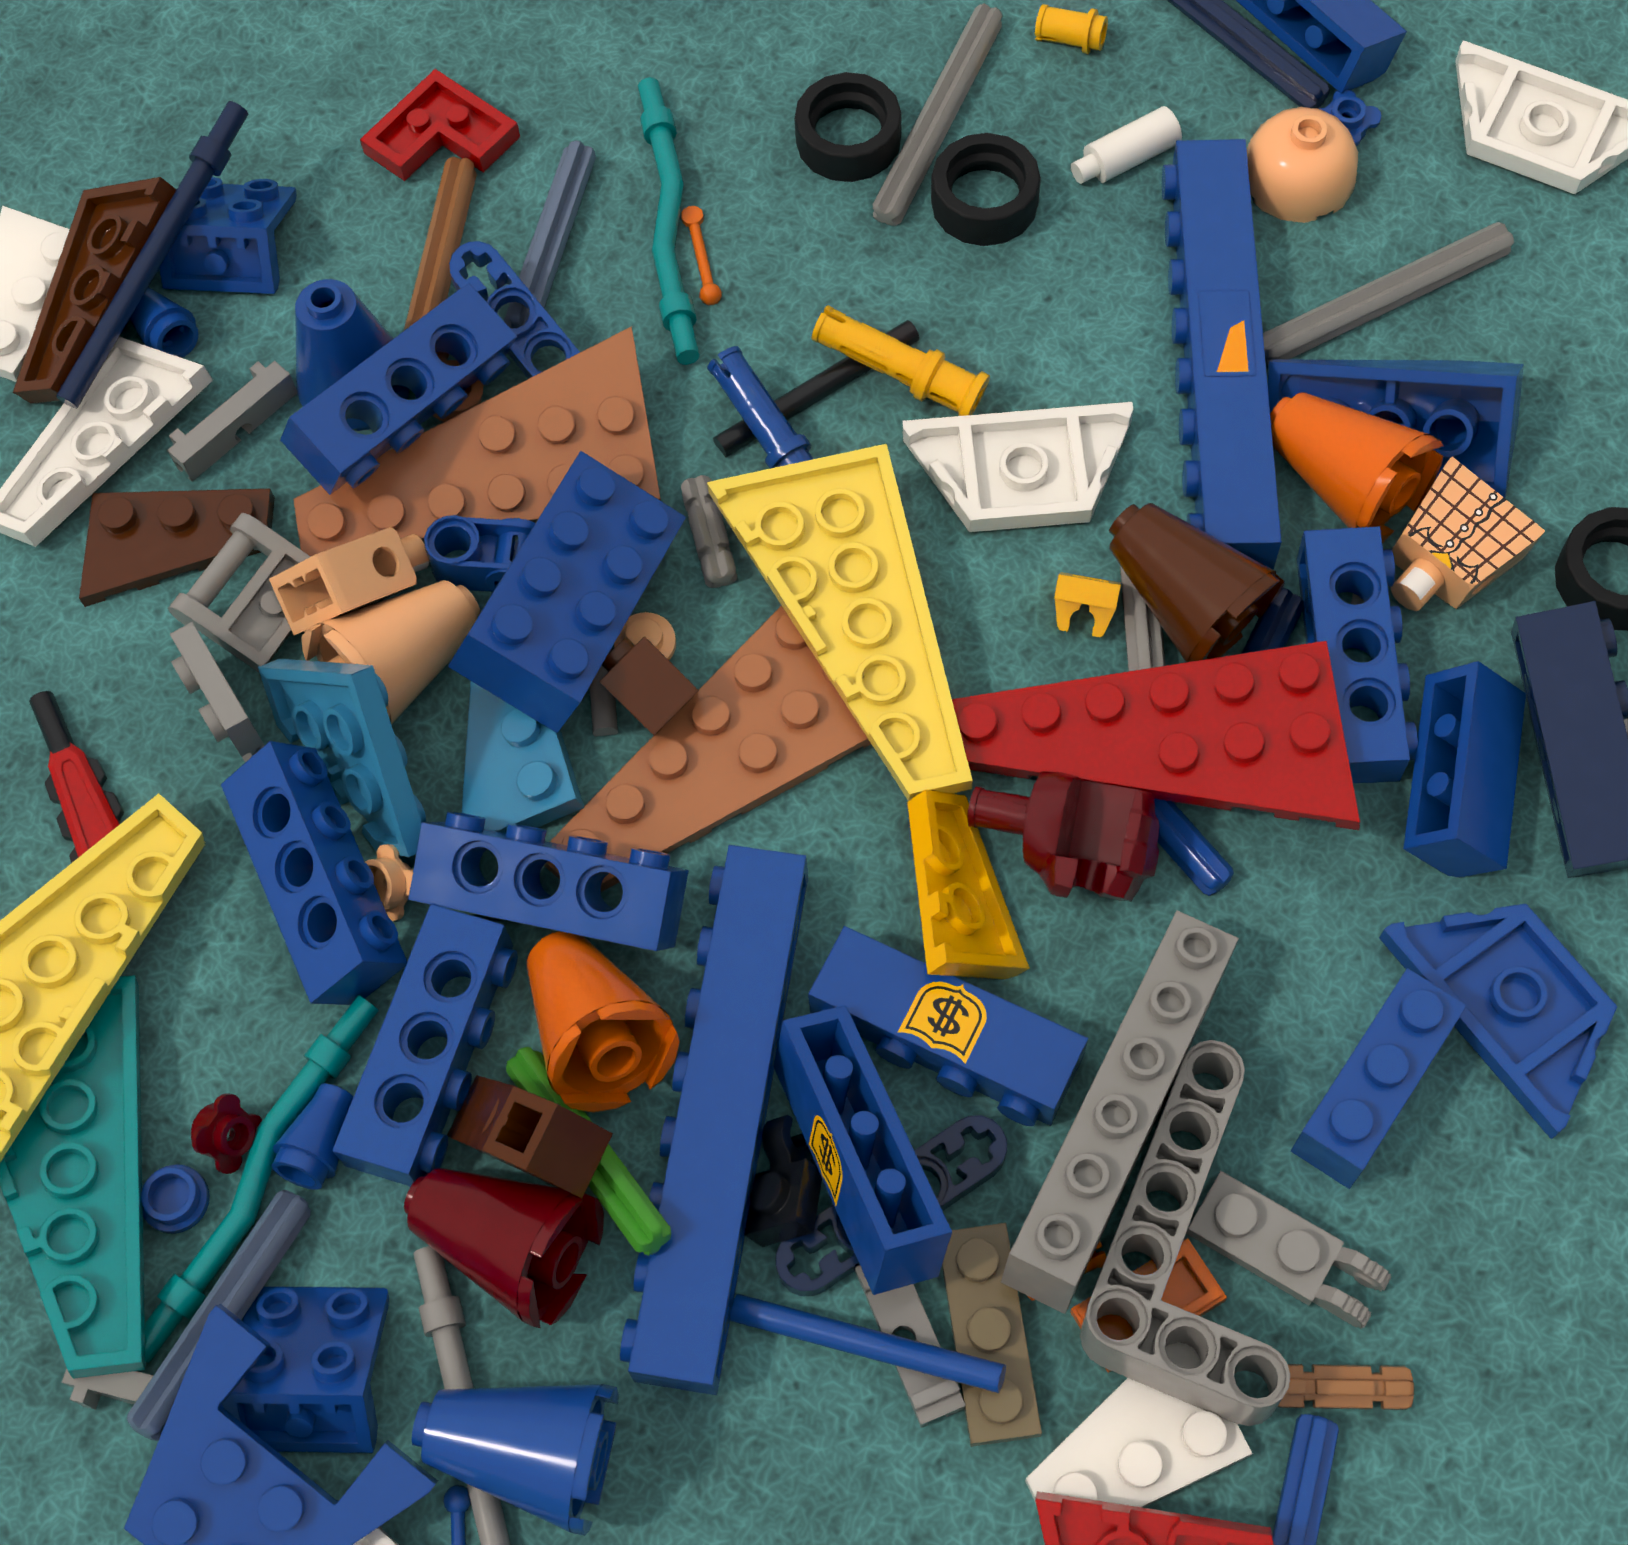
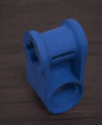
[424,515,535,592]

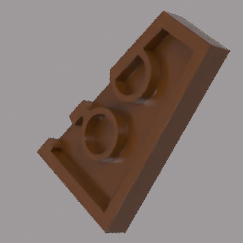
[79,488,275,607]

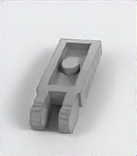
[1186,1171,1391,1329]

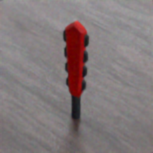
[29,691,124,863]

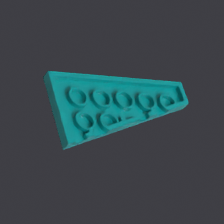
[0,975,146,1379]

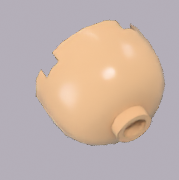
[1247,107,1358,223]

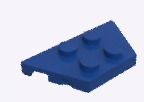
[1379,904,1617,1139]

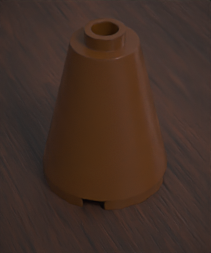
[1109,503,1285,662]

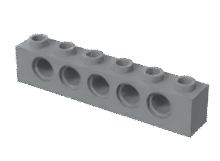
[1001,910,1239,1314]

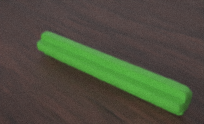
[506,1046,671,1256]

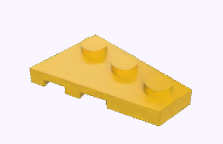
[907,789,1029,979]

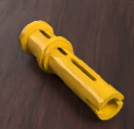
[811,305,990,416]

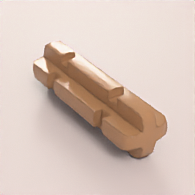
[1278,1364,1414,1410]

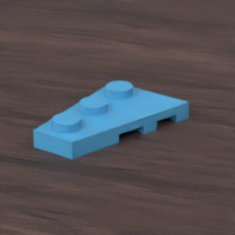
[462,681,585,833]

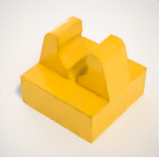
[1054,572,1121,637]

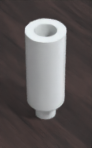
[1071,106,1182,184]

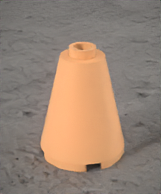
[301,580,480,725]

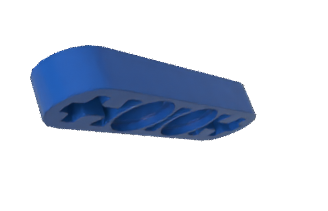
[449,241,580,379]

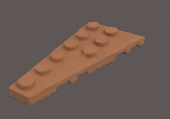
[544,605,871,892]

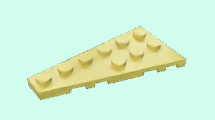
[707,444,973,801]
[0,793,205,1162]

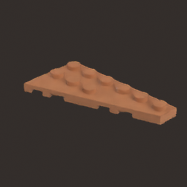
[293,326,661,556]

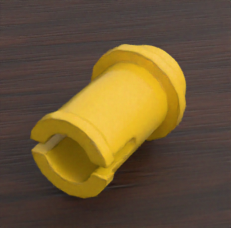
[1035,4,1108,54]

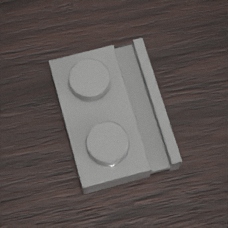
[170,622,264,762]

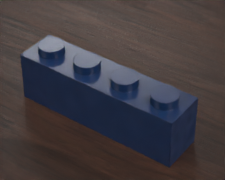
[1511,601,1628,878]

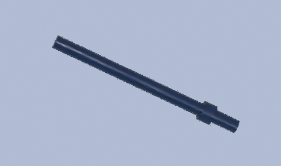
[56,101,249,409]

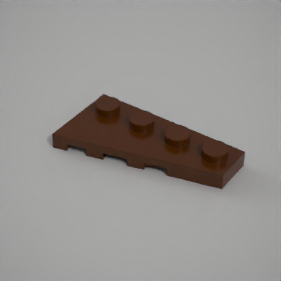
[13,177,177,403]

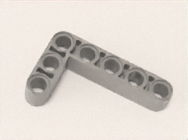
[1080,1040,1290,1426]

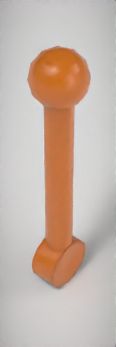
[681,206,722,305]

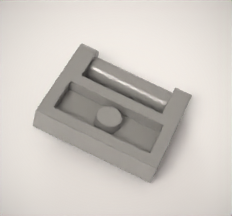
[168,513,311,672]

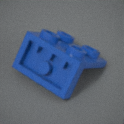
[160,177,297,294]
[223,1286,389,1453]

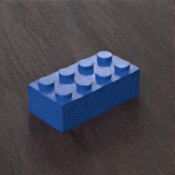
[448,451,686,733]

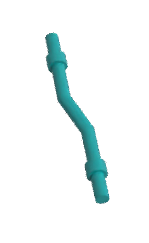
[638,77,700,365]
[145,995,379,1363]

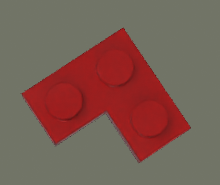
[360,69,520,181]

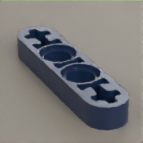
[776,1115,1007,1296]

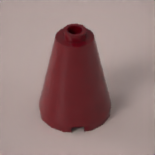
[404,1168,604,1328]

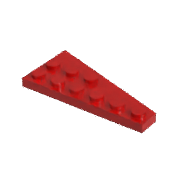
[952,641,1360,830]

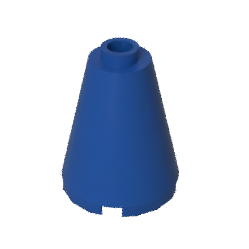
[295,279,410,431]
[412,1384,619,1536]

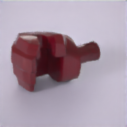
[967,771,1159,902]

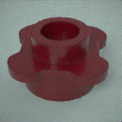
[191,1093,262,1174]

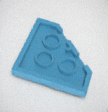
[258,659,426,857]

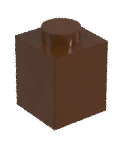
[599,636,699,735]

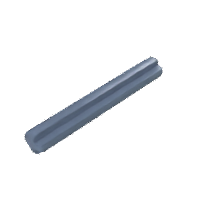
[504,140,596,329]
[127,1190,311,1441]

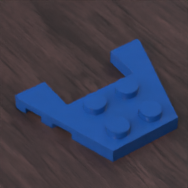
[124,1304,438,1545]

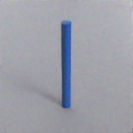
[730,1294,1006,1393]

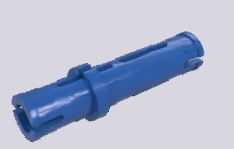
[707,346,813,469]

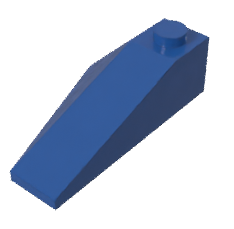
[1268,359,1524,498]

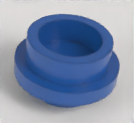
[141,1164,210,1234]

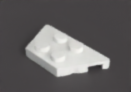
[1455,40,1628,194]
[903,402,1133,532]

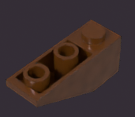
[447,1075,613,1198]

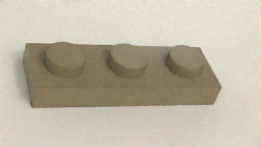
[942,1223,1042,1447]

